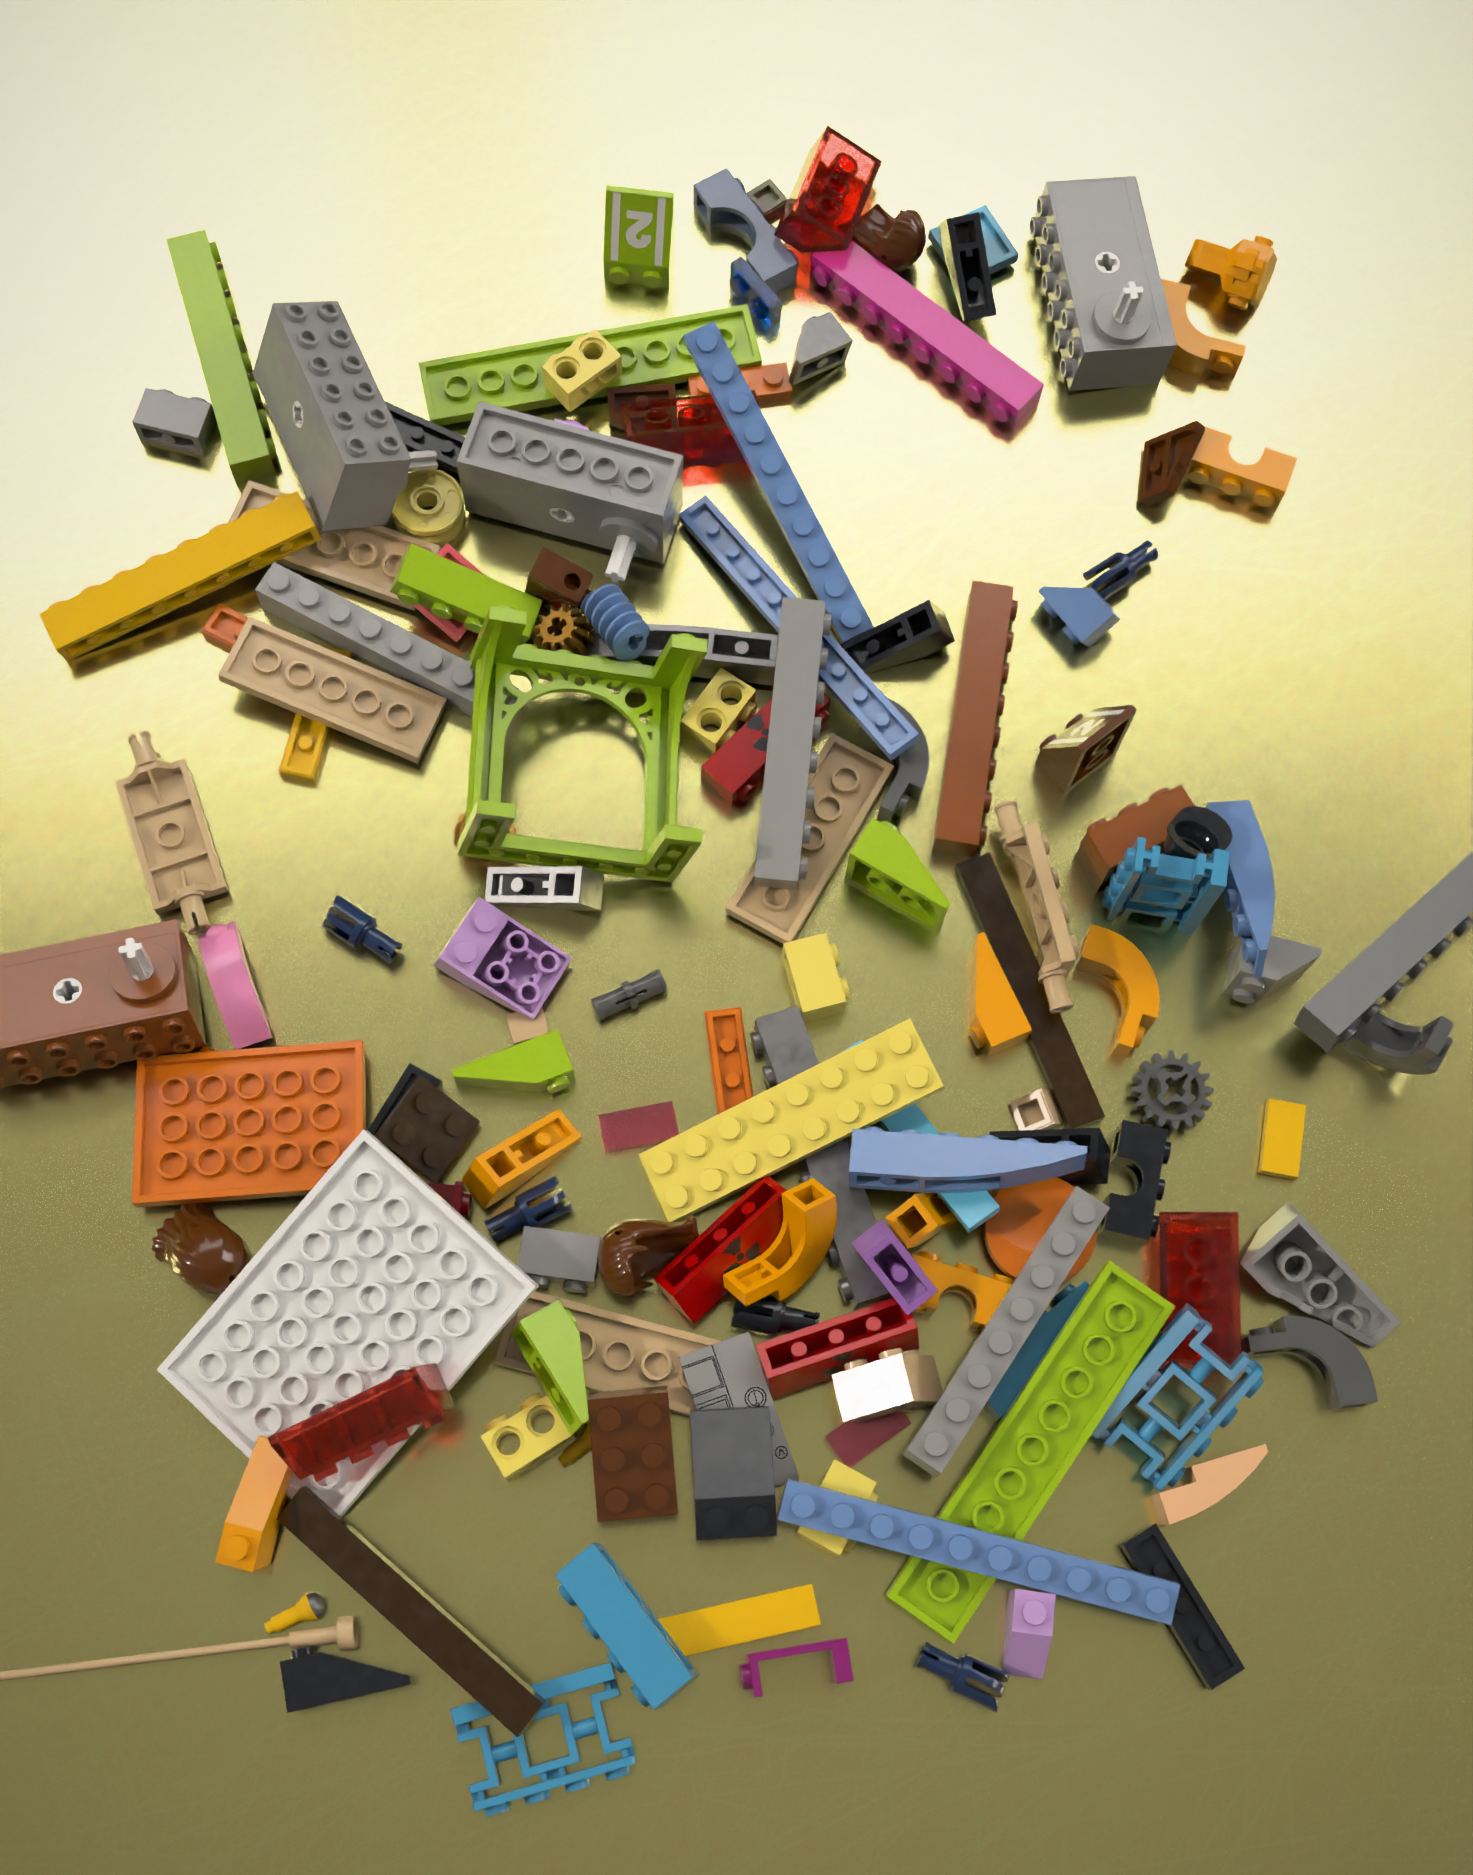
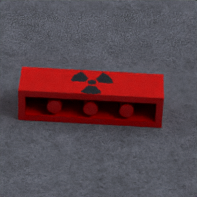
[701,693,831,807]
[653,1175,787,1324]
[756,1298,920,1399]

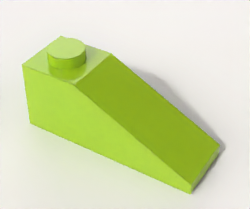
[451,1029,575,1093]
[510,1300,589,1435]

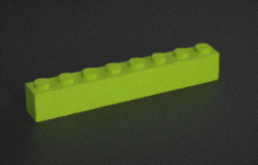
[166,229,278,483]

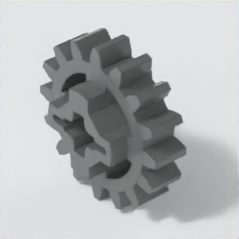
[1130,1050,1214,1133]

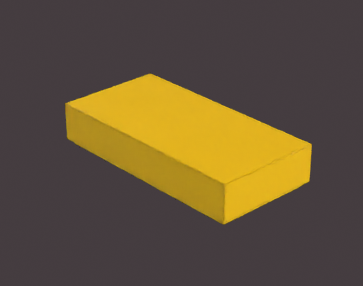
[1258,1098,1306,1180]

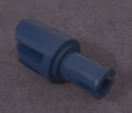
[1083,540,1159,600]
[321,895,403,963]
[484,1176,573,1243]
[916,1642,1010,1712]

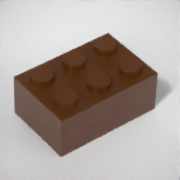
[587,1385,678,1522]

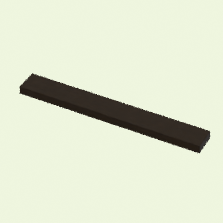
[955,852,1105,1129]
[277,1486,547,1737]

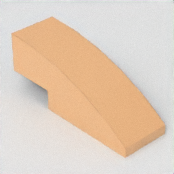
[1151,1444,1268,1527]

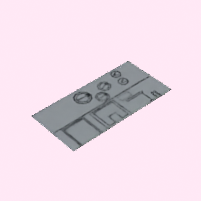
[678,1332,800,1487]

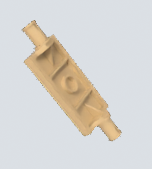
[115,731,228,935]
[994,800,1079,1014]

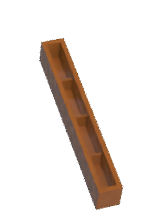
[931,580,1018,858]

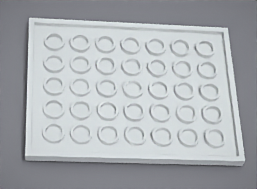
[157,1129,539,1517]

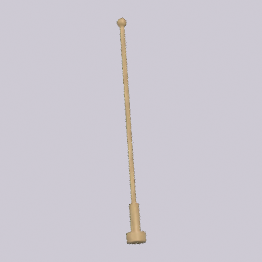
[0,1615,358,1680]

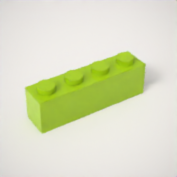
[389,543,543,646]

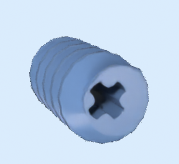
[580,584,650,661]

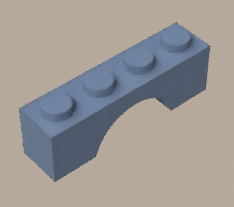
[693,168,799,301]

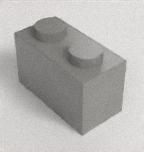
[132,387,217,456]
[517,1226,601,1293]

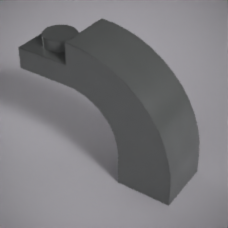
[858,698,929,823]
[1338,1013,1455,1075]
[1239,1316,1378,1410]

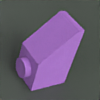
[851,1219,938,1316]

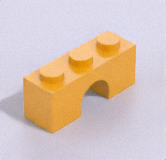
[1184,426,1298,509]
[911,1251,1014,1331]

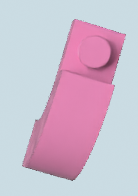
[198,921,272,1050]

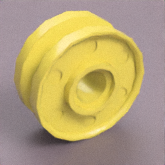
[392,470,466,546]

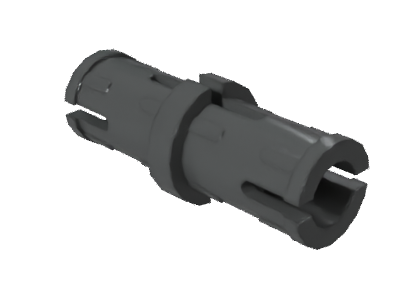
[591,969,668,1021]

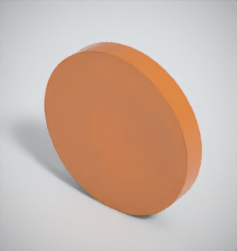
[984,1177,1097,1283]

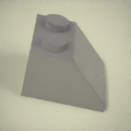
[1223,935,1322,1003]

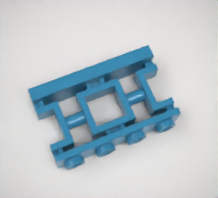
[1102,837,1230,935]
[1091,1303,1264,1491]
[450,1662,637,1817]

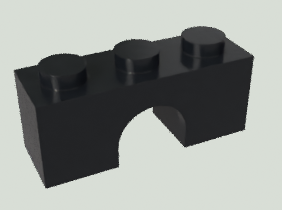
[1097,1120,1171,1247]

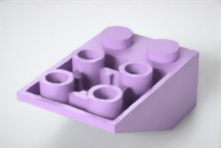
[433,897,572,1020]

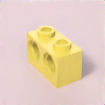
[542,329,622,412]
[680,668,758,756]
[481,1393,575,1481]

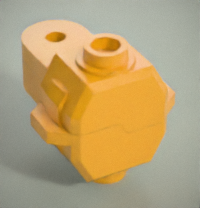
[1184,235,1278,311]

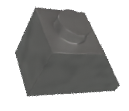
[789,311,853,385]

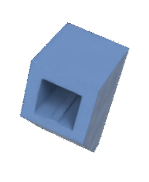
[1038,586,1121,647]

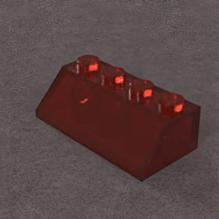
[774,125,882,253]
[620,390,760,470]
[1159,1212,1243,1375]
[268,1363,455,1482]

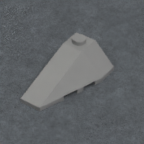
[1240,1202,1402,1348]

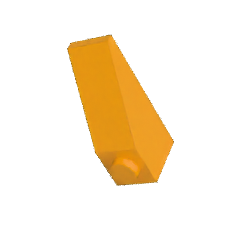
[970,932,1032,1057]
[462,1109,582,1209]
[215,1435,298,1572]

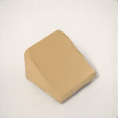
[506,1007,549,1045]
[1009,1088,1063,1130]

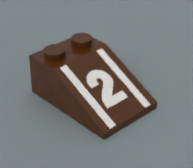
[1036,705,1137,794]

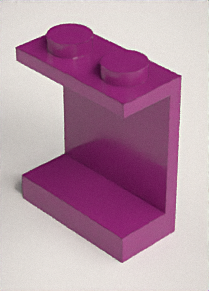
[739,1638,854,1698]

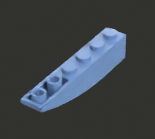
[1206,800,1275,978]
[849,1126,1087,1193]

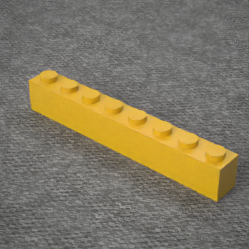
[39,491,322,662]

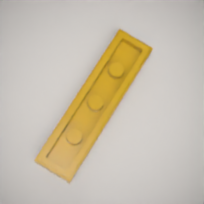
[278,644,353,783]
[658,1584,821,1656]

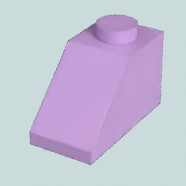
[1001,1589,1056,1679]

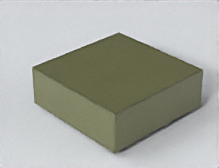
[746,178,790,221]

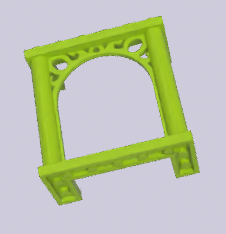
[457,605,708,883]

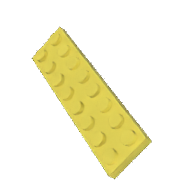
[639,1018,945,1222]

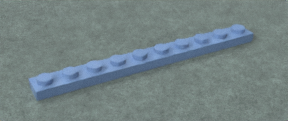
[683,321,874,644]
[678,495,920,761]
[777,1478,1180,1625]

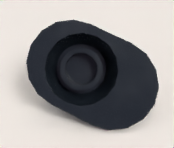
[1163,806,1233,860]

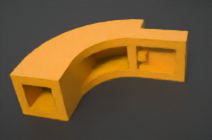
[1161,279,1246,378]
[1075,924,1160,1057]
[723,1178,837,1307]
[885,1189,996,1249]

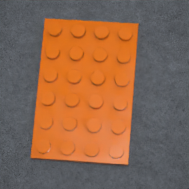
[132,1040,366,1208]

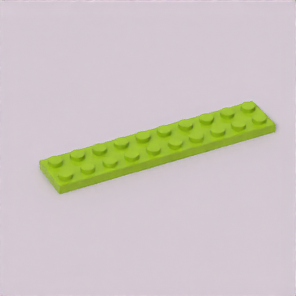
[418,304,762,426]
[886,1260,1176,1644]

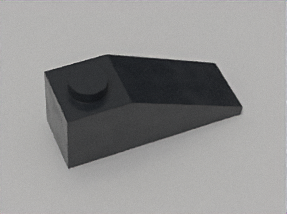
[939,212,997,322]
[840,600,955,674]
[989,1128,1111,1185]
[280,1646,415,1713]

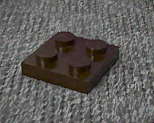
[374,1076,480,1183]

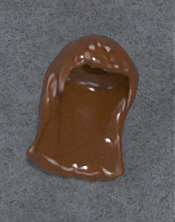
[836,204,926,272]
[151,1203,251,1297]
[598,1215,700,1296]

